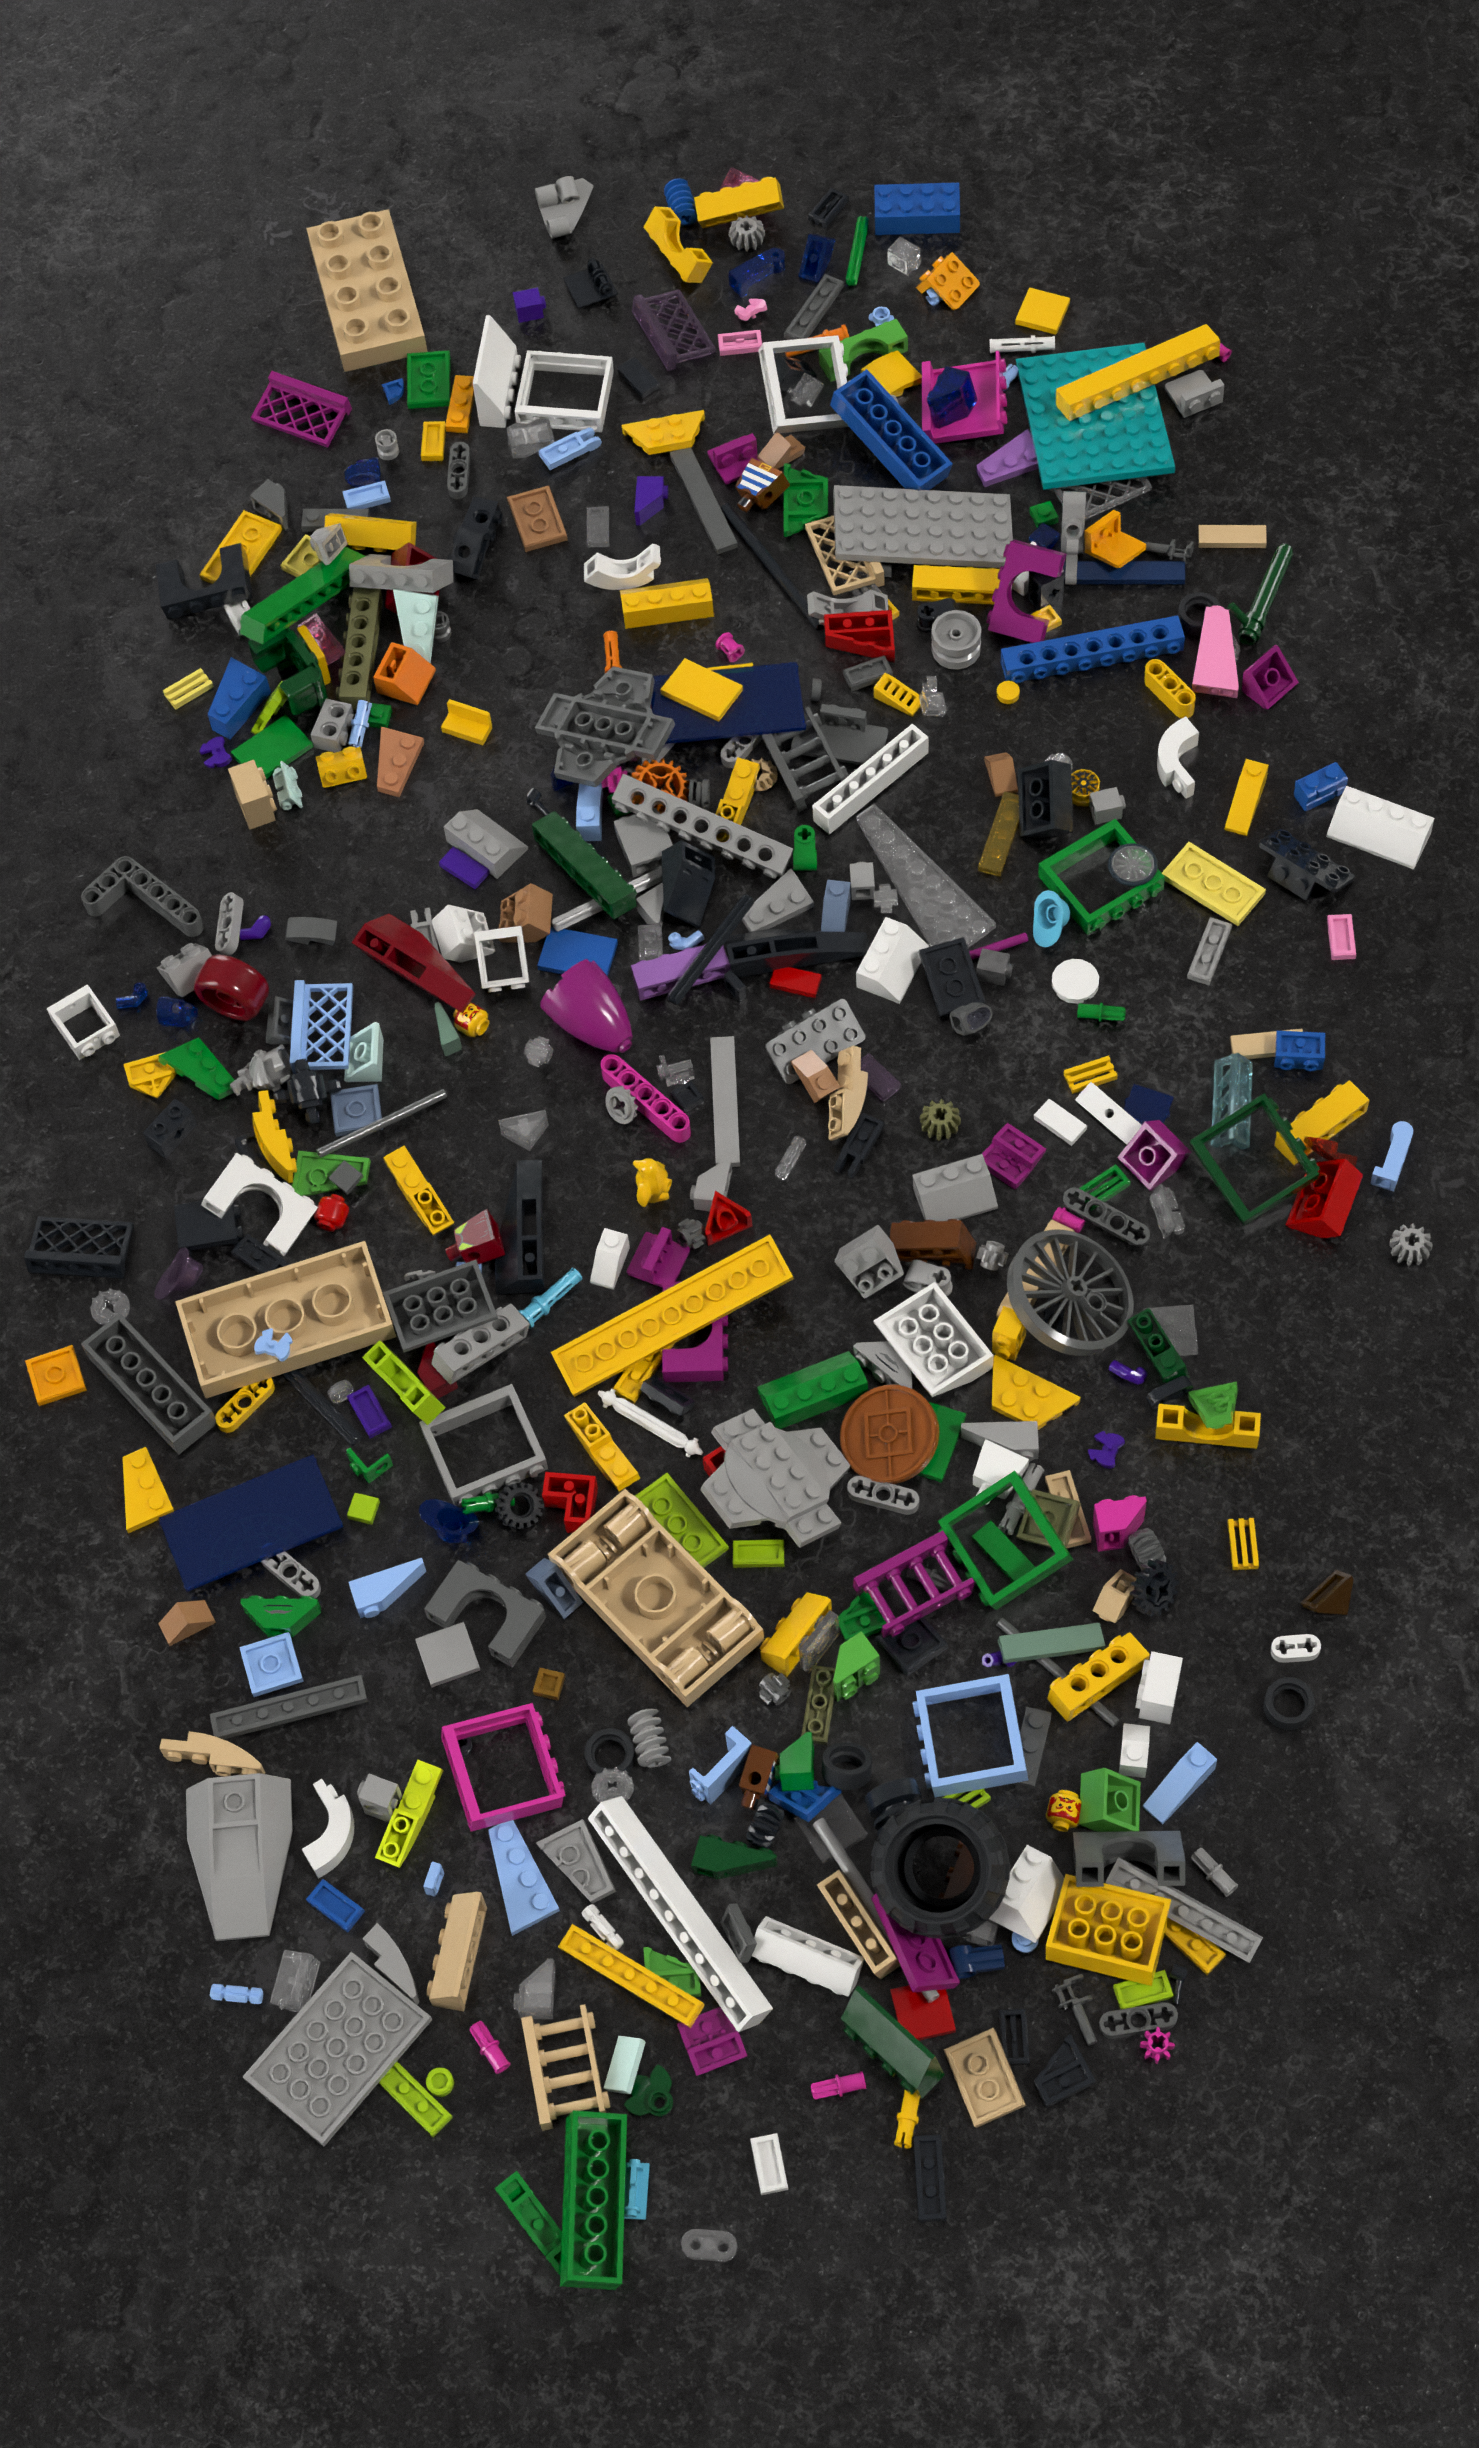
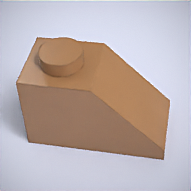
[791,1050,840,1103]

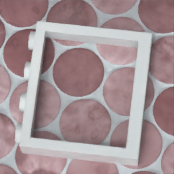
[758,335,849,434]
[515,350,614,432]

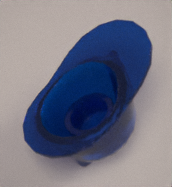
[419,1499,479,1543]

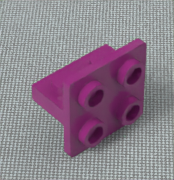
[707,433,759,484]
[627,1227,690,1287]

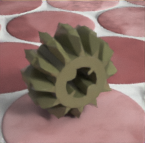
[920,1098,961,1141]

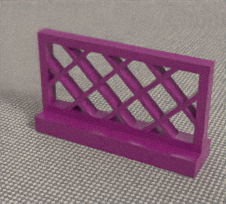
[251,371,352,448]

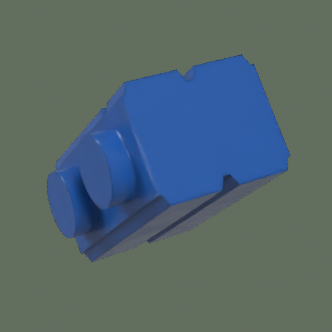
[1294,762,1348,812]

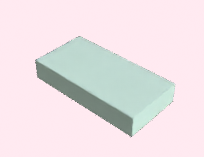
[604,2036,646,2094]

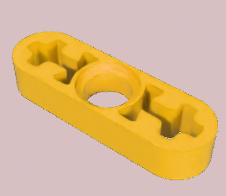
[215,1378,275,1433]

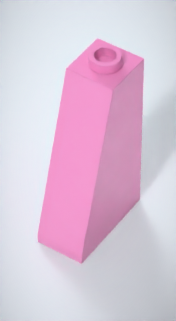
[1192,606,1239,698]

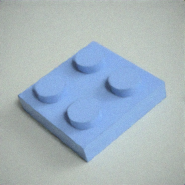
[239,1632,304,1697]

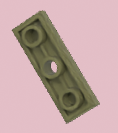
[801,1665,836,1745]

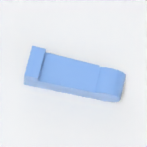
[1370,1121,1413,1192]

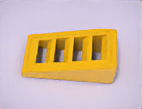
[874,673,924,717]

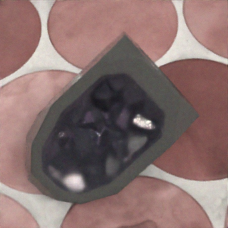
[949,1002,993,1035]

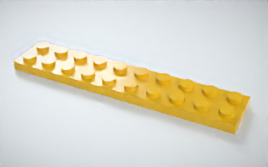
[551,1235,794,1397]

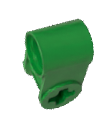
[793,825,817,871]

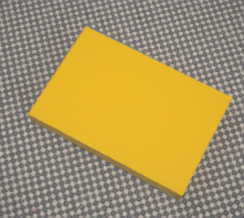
[660,658,743,722]

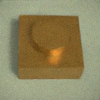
[533,1668,565,1701]

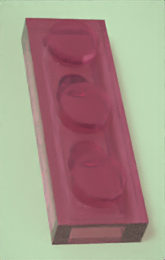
[298,613,346,665]

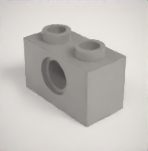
[357,1774,403,1822]

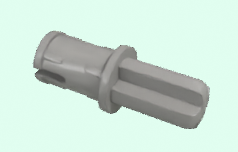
[1191,1848,1238,1897]

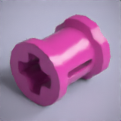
[715,632,745,662]

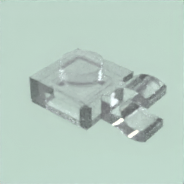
[919,676,947,716]

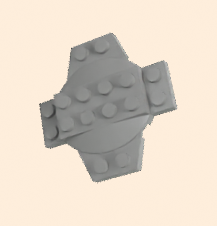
[700,1409,851,1548]

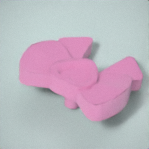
[735,299,767,321]

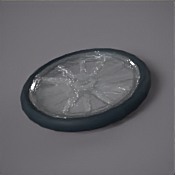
[1108,843,1158,886]

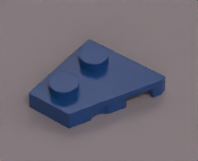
[768,1780,842,1822]

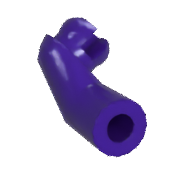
[1109,1360,1148,1385]
[982,1651,1017,1667]

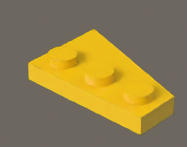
[123,1447,175,1533]

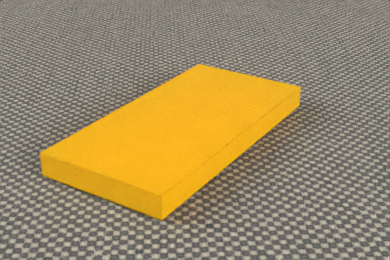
[199,510,283,584]

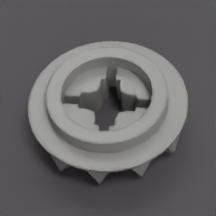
[605,1086,638,1124]

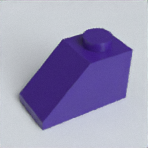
[635,476,669,525]

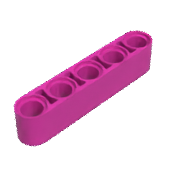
[601,1054,691,1143]

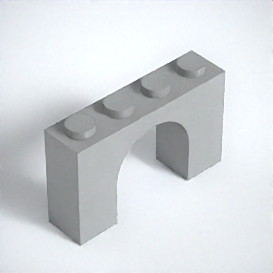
[349,554,453,593]

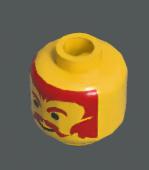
[453,1002,489,1037]
[1046,1790,1081,1832]

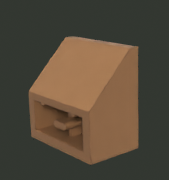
[499,883,553,942]

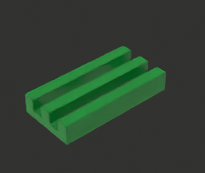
[1079,1164,1131,1211]

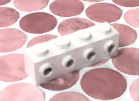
[752,1916,864,1997]

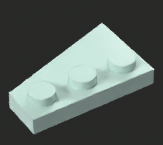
[393,589,439,663]

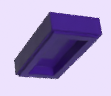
[439,846,490,889]
[347,1385,392,1439]

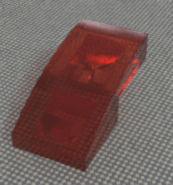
[1304,1137,1357,1166]

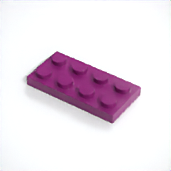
[871,1893,960,1992]

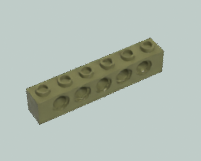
[336,587,383,710]

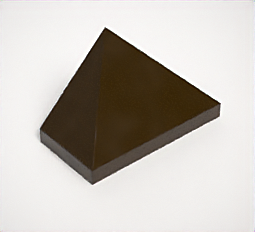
[1301,1570,1354,1615]

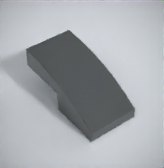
[285,917,337,945]

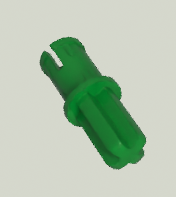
[1077,1003,1126,1022]

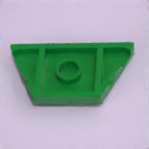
[784,463,828,537]

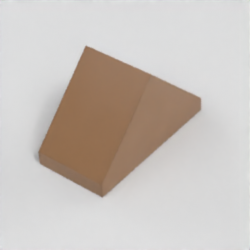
[984,752,1018,797]
[158,1600,216,1646]

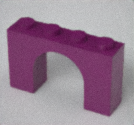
[986,540,1067,643]
[662,1281,728,1382]

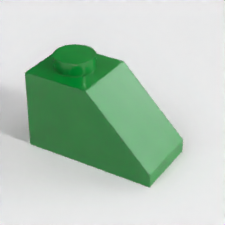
[775,1732,815,1791]

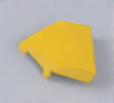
[124,1052,176,1098]

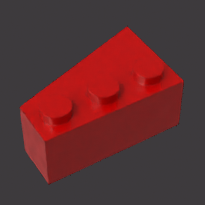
[824,610,895,663]

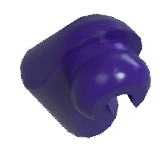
[240,915,271,940]

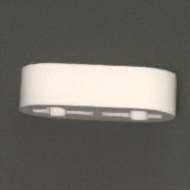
[1270,1634,1321,1663]

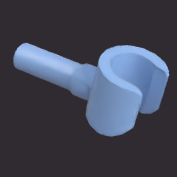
[926,288,943,306]

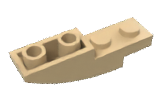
[828,1045,868,1141]
[160,1731,265,1777]

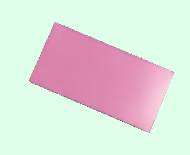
[1327,914,1356,960]

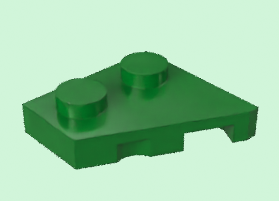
[836,1587,886,1642]

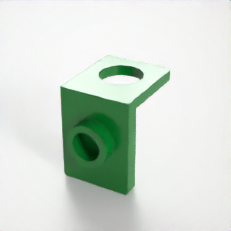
[346,1448,393,1484]

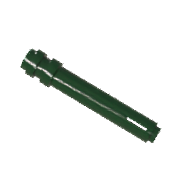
[1227,544,1293,646]

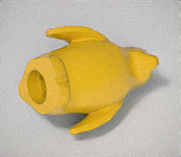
[633,1158,672,1207]

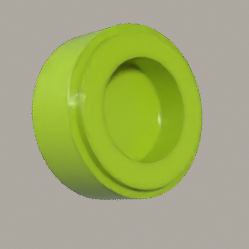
[426,2068,454,2097]

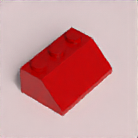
[1286,1158,1363,1238]

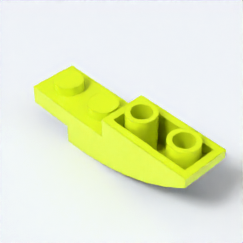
[375,1760,443,1868]

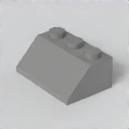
[444,809,528,879]
[912,1154,998,1221]

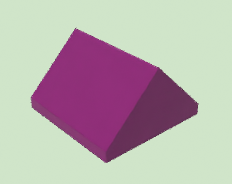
[1241,645,1299,709]

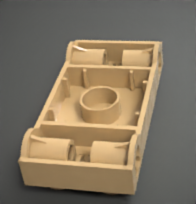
[548,1489,764,1707]

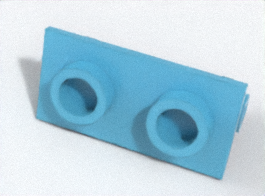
[624,2159,650,2220]

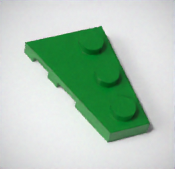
[158,1037,234,1100]

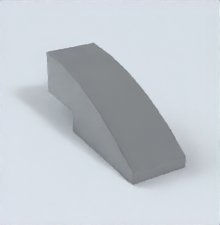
[363,1923,420,2005]

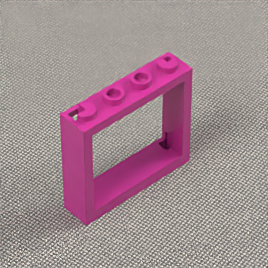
[441,1703,566,1832]

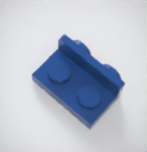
[1274,1031,1325,1071]

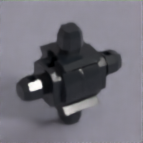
[273,1059,341,1126]

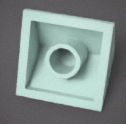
[344,1022,384,1082]

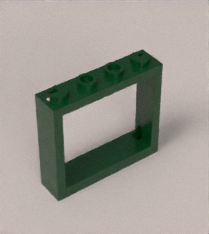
[1190,1093,1320,1226]

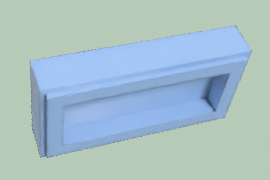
[342,480,391,509]

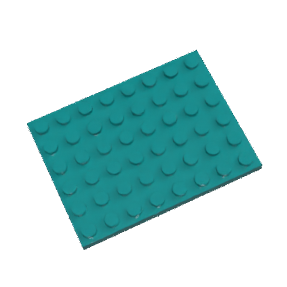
[1016,343,1175,490]

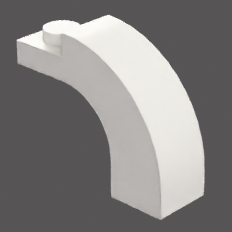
[584,543,661,590]
[1157,717,1199,799]
[302,1779,354,1879]

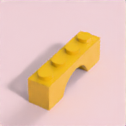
[644,206,713,283]
[1155,1404,1261,1449]

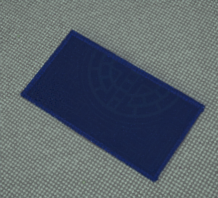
[651,662,807,744]
[159,1455,343,1592]

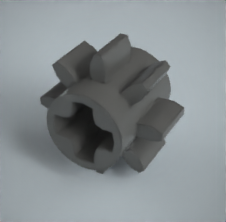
[676,1218,705,1250]
[759,1673,791,1705]

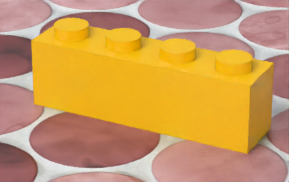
[694,177,784,228]
[325,513,416,552]
[912,565,1000,604]
[1274,1080,1369,1165]

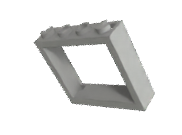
[419,1384,548,1508]

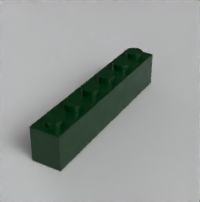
[532,811,637,919]

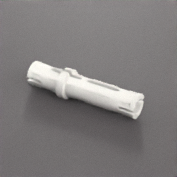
[990,335,1055,353]

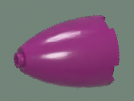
[540,959,633,1053]

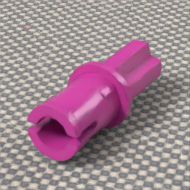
[470,2021,511,2074]
[811,2071,866,2100]

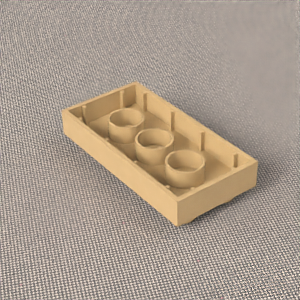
[306,209,427,372]
[175,1241,396,1398]

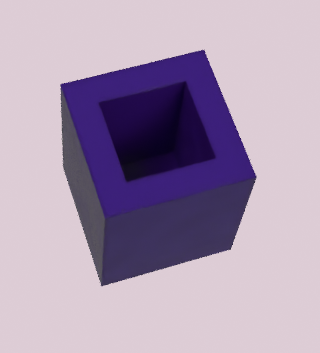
[513,287,546,323]

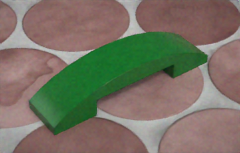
[494,2171,562,2275]

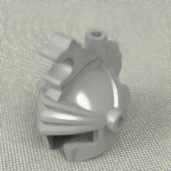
[230,1044,292,1096]

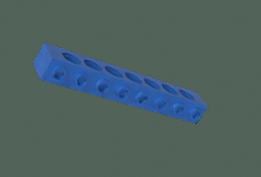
[1001,615,1185,683]

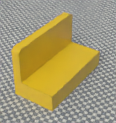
[441,699,492,745]

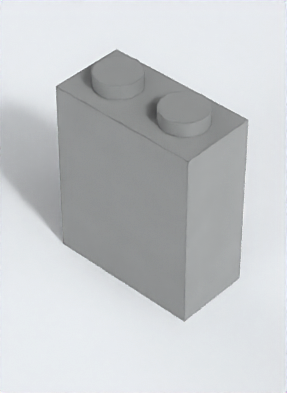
[614,808,673,878]

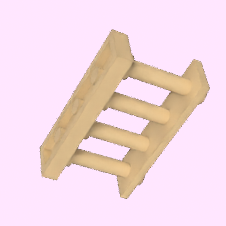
[521,2004,610,2131]

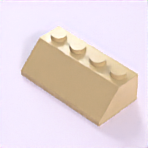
[426,1892,487,2012]

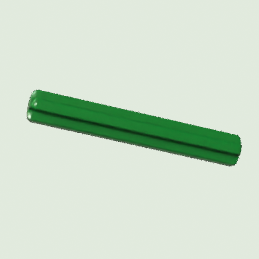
[846,216,869,286]

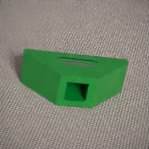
[241,1596,321,1637]

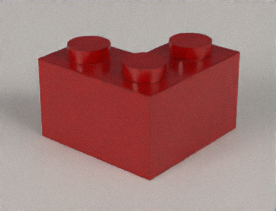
[542,1472,598,1533]

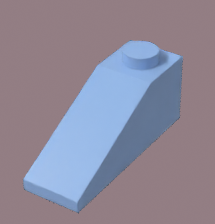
[576,783,603,841]
[349,1558,426,1618]
[1143,1742,1217,1825]

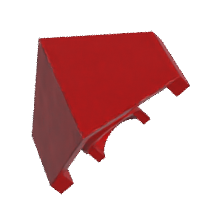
[705,1191,752,1246]

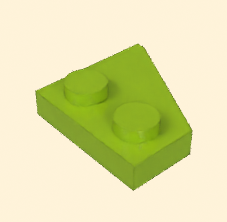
[250,681,288,735]

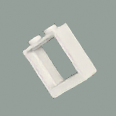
[474,926,530,992]
[47,985,120,1060]

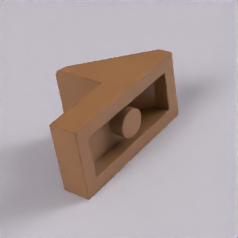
[757,432,805,469]

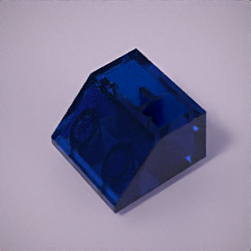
[927,366,978,429]

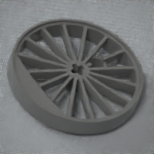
[1007,1229,1134,1356]

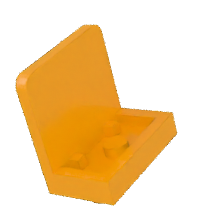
[916,252,980,310]
[1084,510,1146,568]

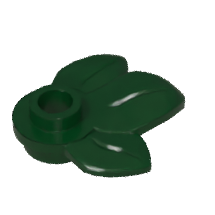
[624,2065,673,2117]

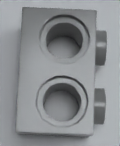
[311,699,355,752]

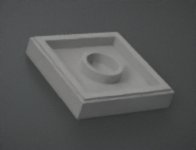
[415,1622,480,1687]

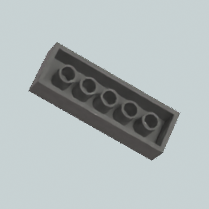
[81,1313,217,1455]

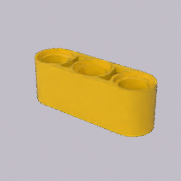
[1144,659,1196,718]

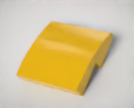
[860,350,922,397]

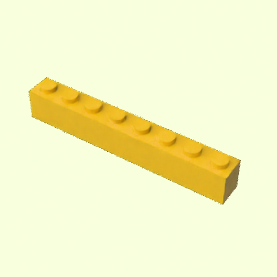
[1056,324,1220,421]

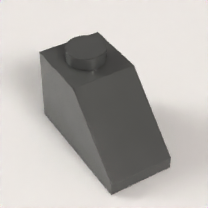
[250,479,288,531]

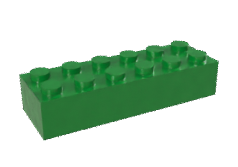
[560,2110,627,2290]

